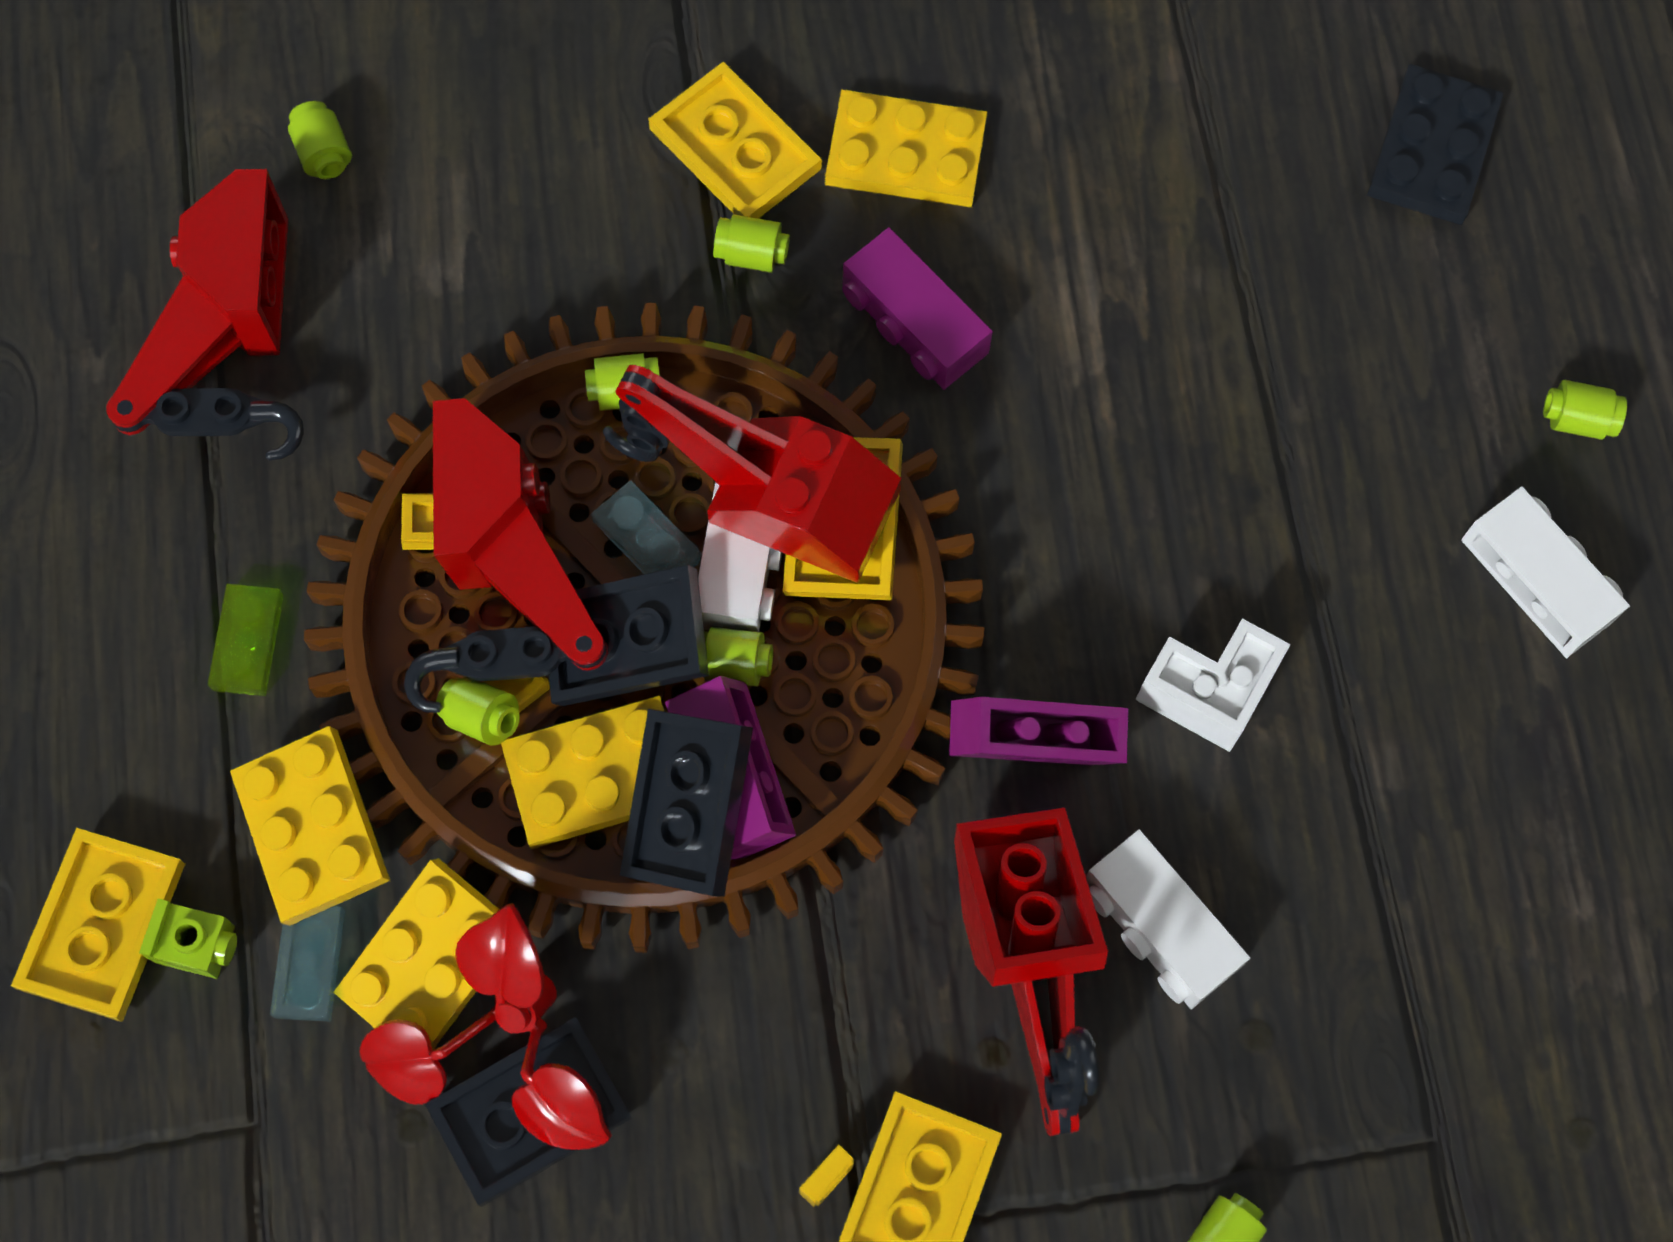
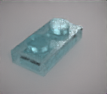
[591,480,702,575]
[270,906,345,1022]

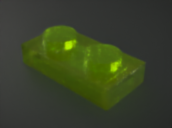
[208,584,284,696]

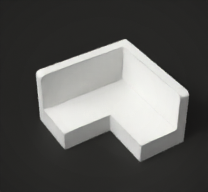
[1136,618,1290,752]

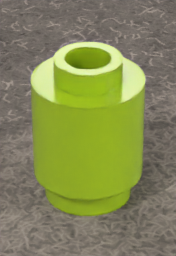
[288,101,352,179]
[713,215,790,273]
[585,353,659,411]
[1543,380,1627,440]
[704,627,773,686]
[436,677,520,746]
[1187,1193,1267,1242]

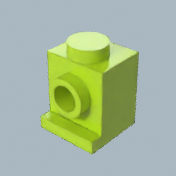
[139,899,237,979]

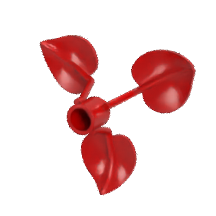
[360,903,612,1150]

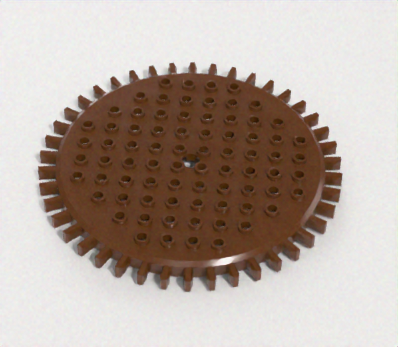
[304,303,984,953]

